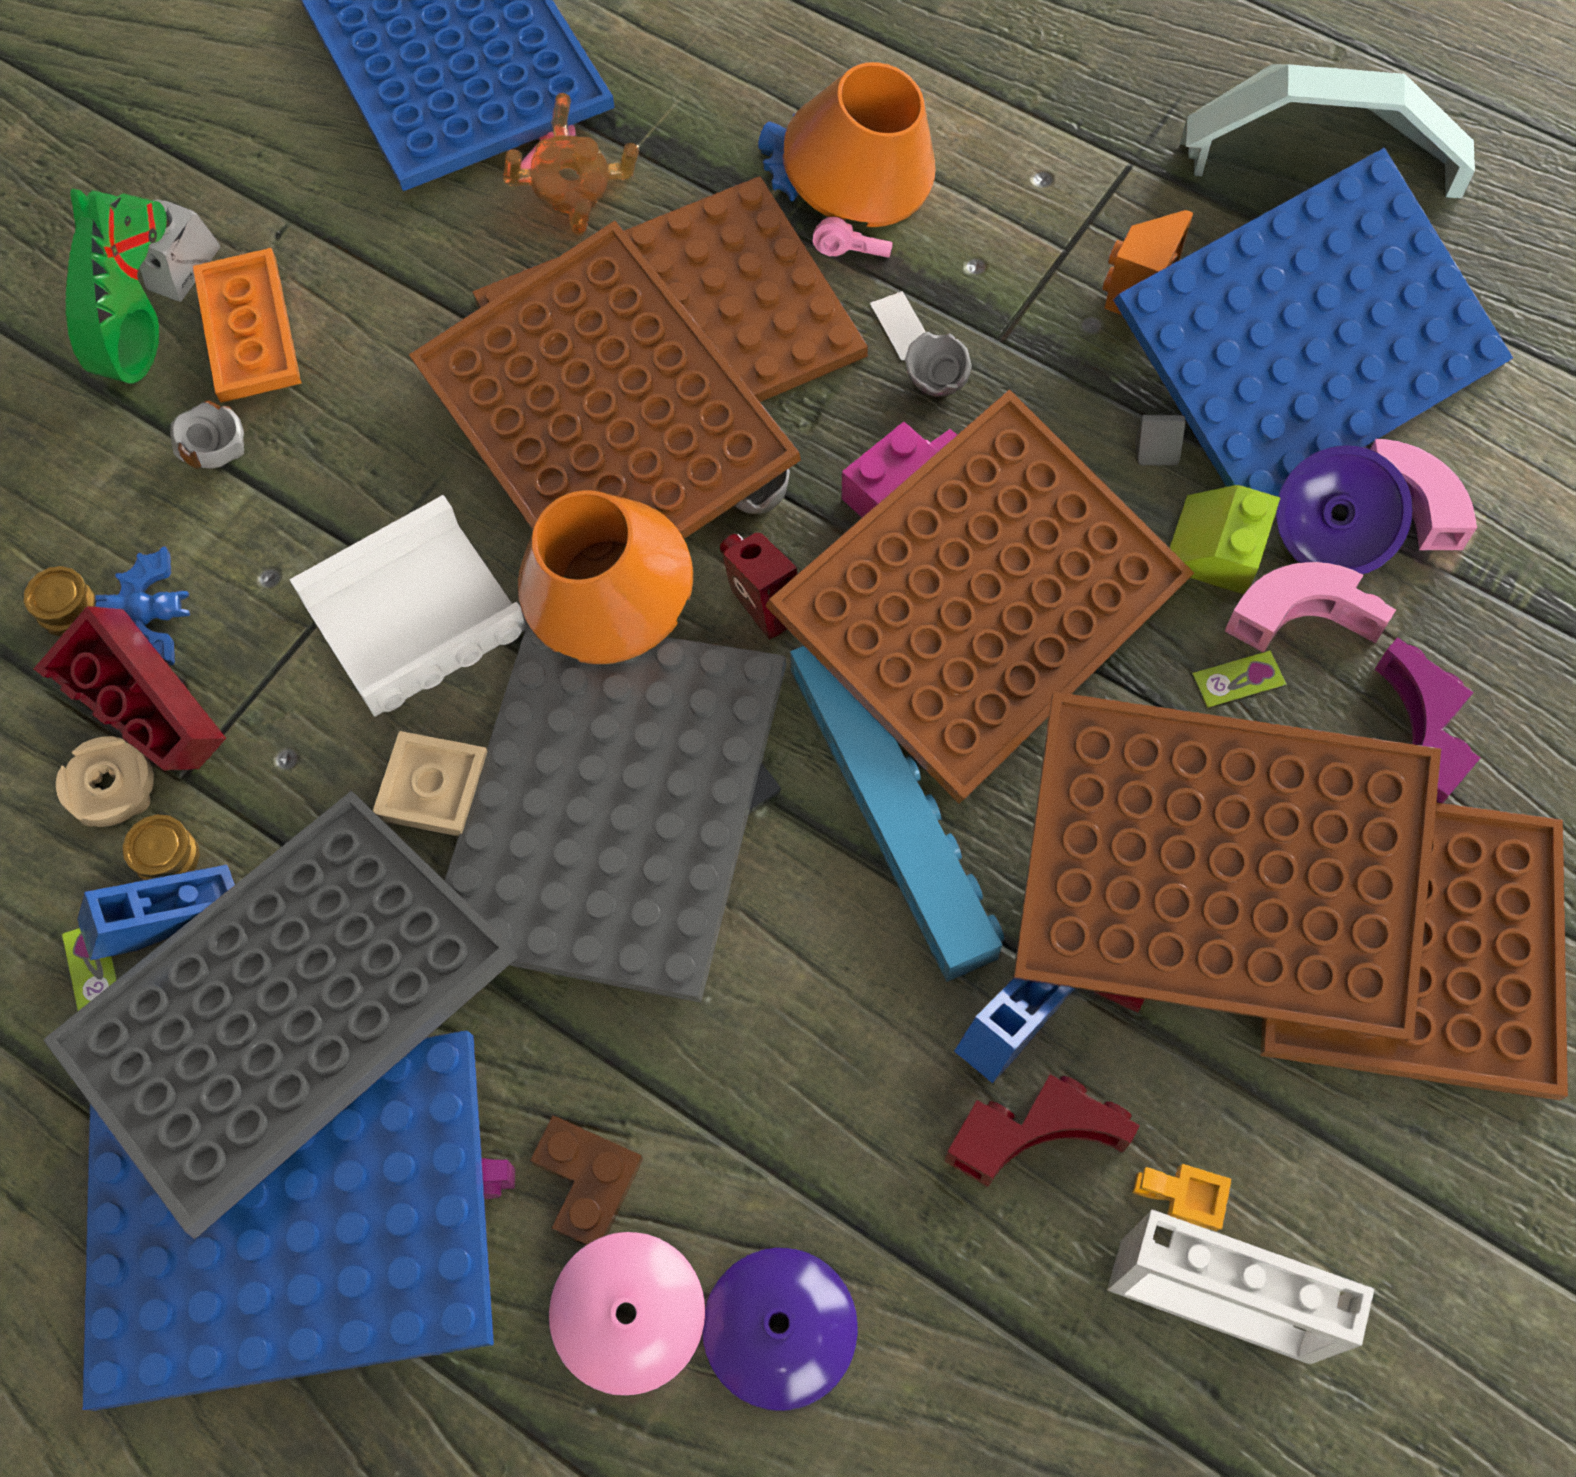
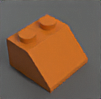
[1102,210,1193,315]

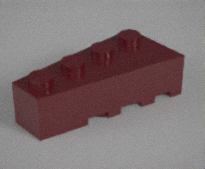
[34,606,227,770]

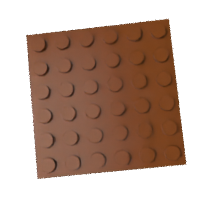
[1260,802,1568,1101]

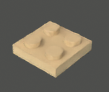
[373,731,488,836]

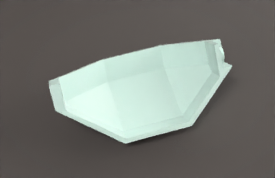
[1180,64,1475,199]

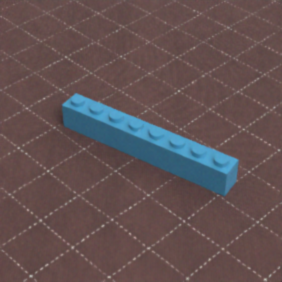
[790,646,1004,982]

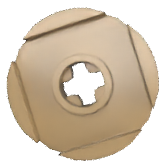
[56,736,154,827]

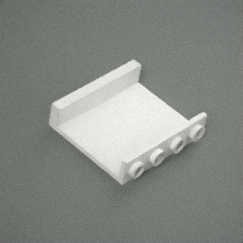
[290,495,527,717]

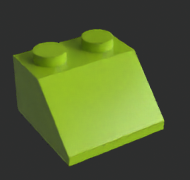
[1170,485,1280,594]

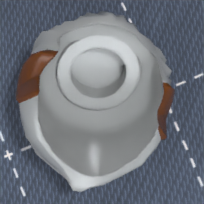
[170,400,244,469]

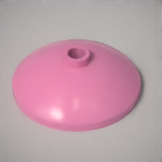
[549,1232,705,1395]

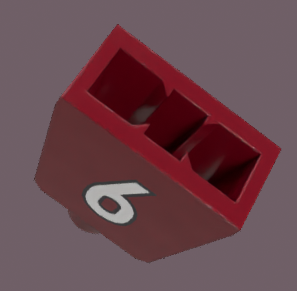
[720,533,798,640]

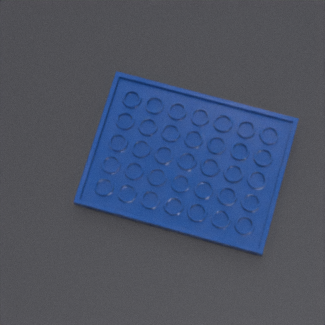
[300,0,615,192]
[1113,148,1513,497]
[83,1030,494,1411]

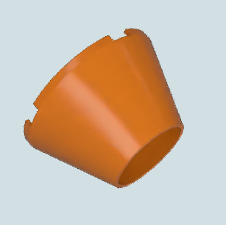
[783,62,936,227]
[518,490,693,664]

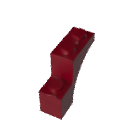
[944,1074,1140,1187]

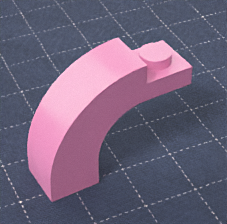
[1370,439,1477,550]
[1225,562,1396,652]

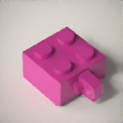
[841,422,957,518]

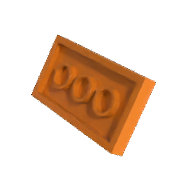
[193,248,301,403]

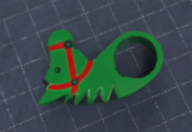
[65,188,167,383]

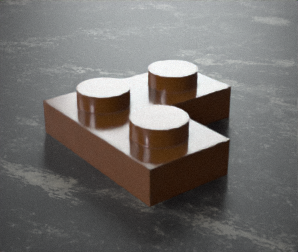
[530,1115,643,1246]

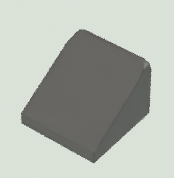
[1135,415,1185,465]

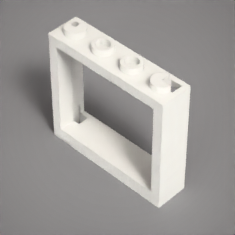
[1107,1210,1374,1364]

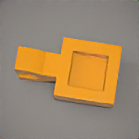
[1132,1164,1232,1232]

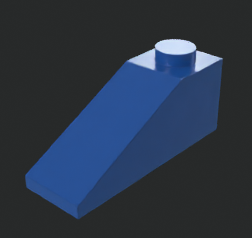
[77,865,235,961]
[954,978,1075,1083]

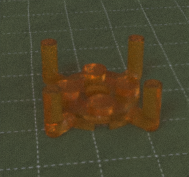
[503,93,639,235]

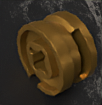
[24,566,96,636]
[122,814,200,881]

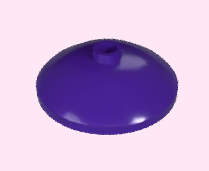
[1276,445,1413,574]
[703,1248,858,1411]

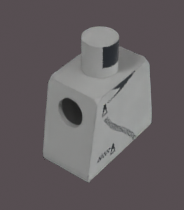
[139,200,220,302]

